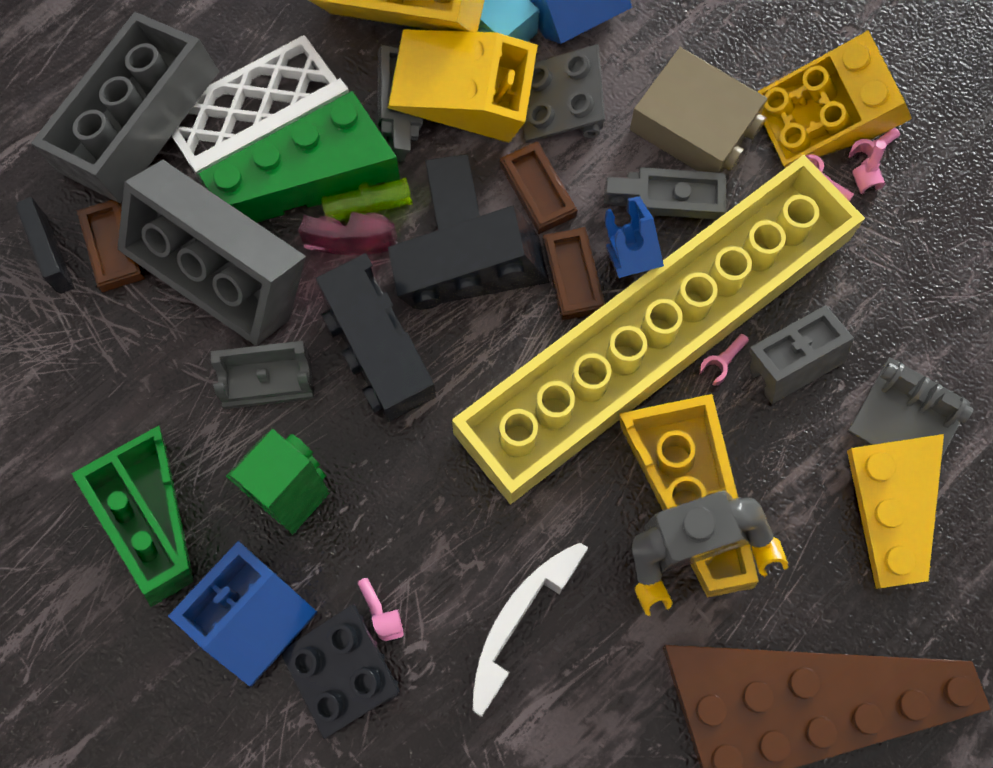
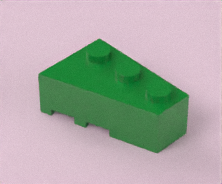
[71,426,194,607]
[225,429,330,535]

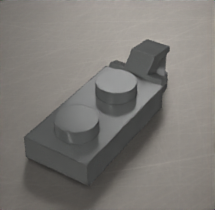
[377,45,423,162]
[604,167,726,219]

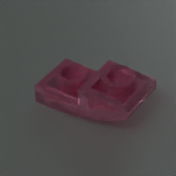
[298,211,398,255]

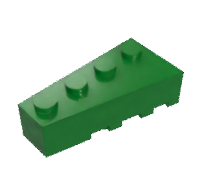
[198,91,400,223]

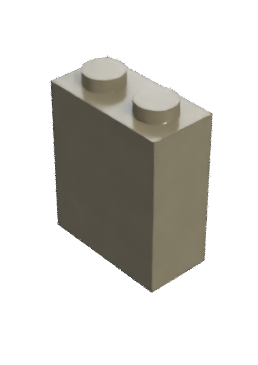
[630,47,767,173]

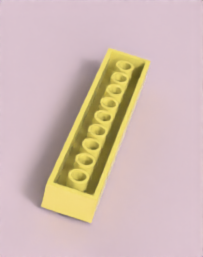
[452,154,865,505]

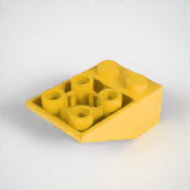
[387,29,538,143]
[757,30,912,168]

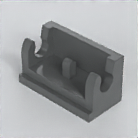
[749,305,854,404]
[211,341,314,409]

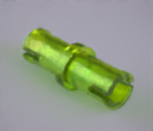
[322,177,413,224]

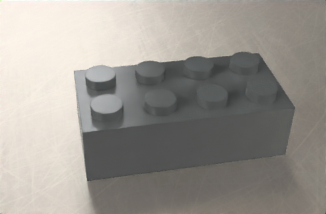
[31,12,219,203]
[118,160,306,346]

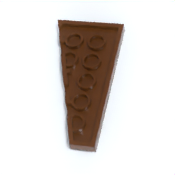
[662,645,991,768]

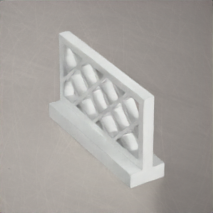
[171,35,349,188]

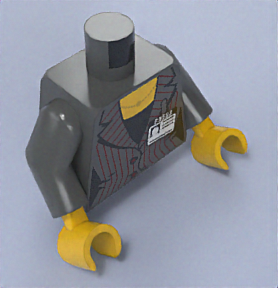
[632,490,788,616]

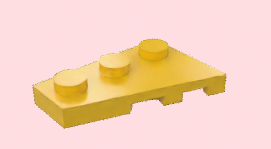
[847,434,944,589]

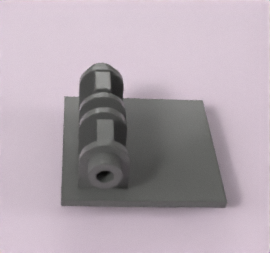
[524,44,605,143]
[847,357,974,459]

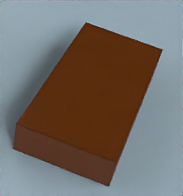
[500,141,578,234]
[77,200,145,293]
[542,227,605,321]

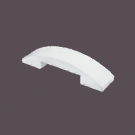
[473,543,588,717]

